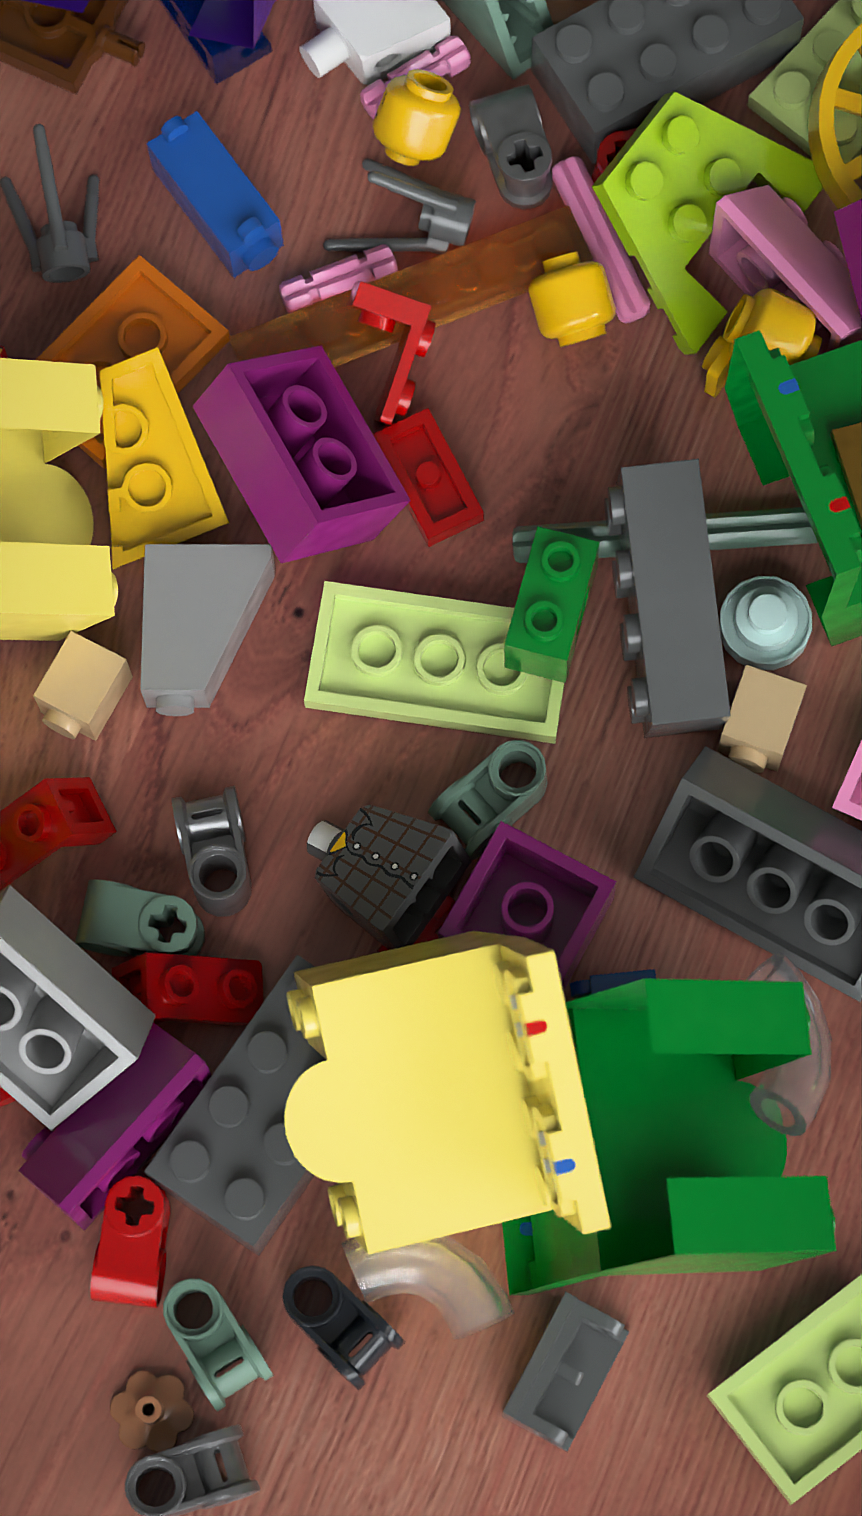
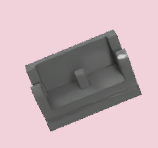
[502,1292,629,1452]

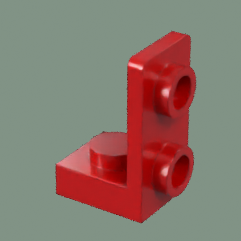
[347,281,436,425]
[0,777,117,891]
[112,952,263,1026]

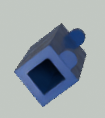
[146,111,284,278]

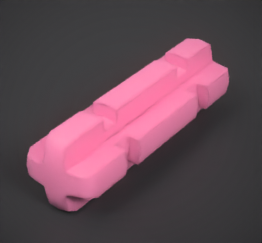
[360,36,470,120]
[279,244,398,316]

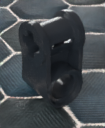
[282,1265,405,1391]

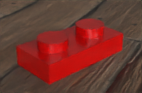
[373,408,484,547]

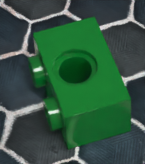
[504,526,600,683]

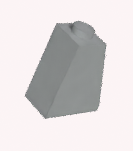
[140,544,275,716]

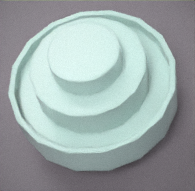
[719,576,812,670]

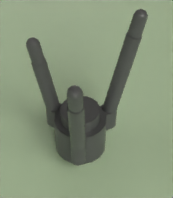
[0,124,100,283]
[323,158,476,257]

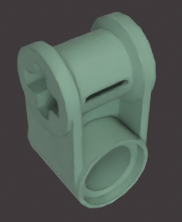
[428,740,548,860]
[75,879,205,957]
[163,1279,274,1412]

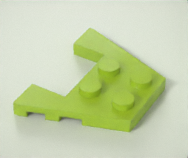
[592,91,823,355]

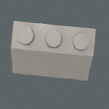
[0,885,156,1130]

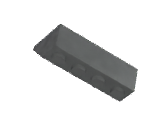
[634,746,862,1002]

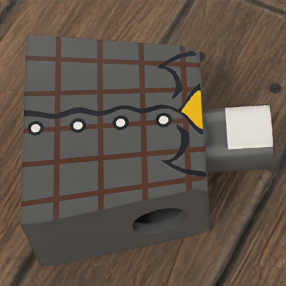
[307,805,472,950]

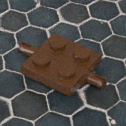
[0,0,145,95]

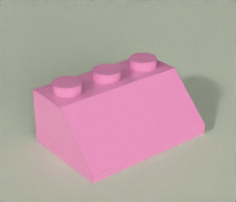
[709,185,862,355]

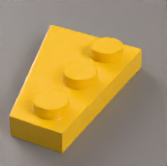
[100,347,229,569]

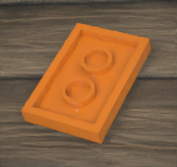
[35,255,231,469]

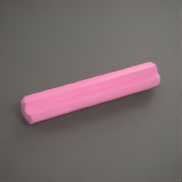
[552,156,650,323]

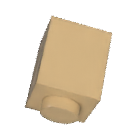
[33,631,133,741]
[717,665,807,773]

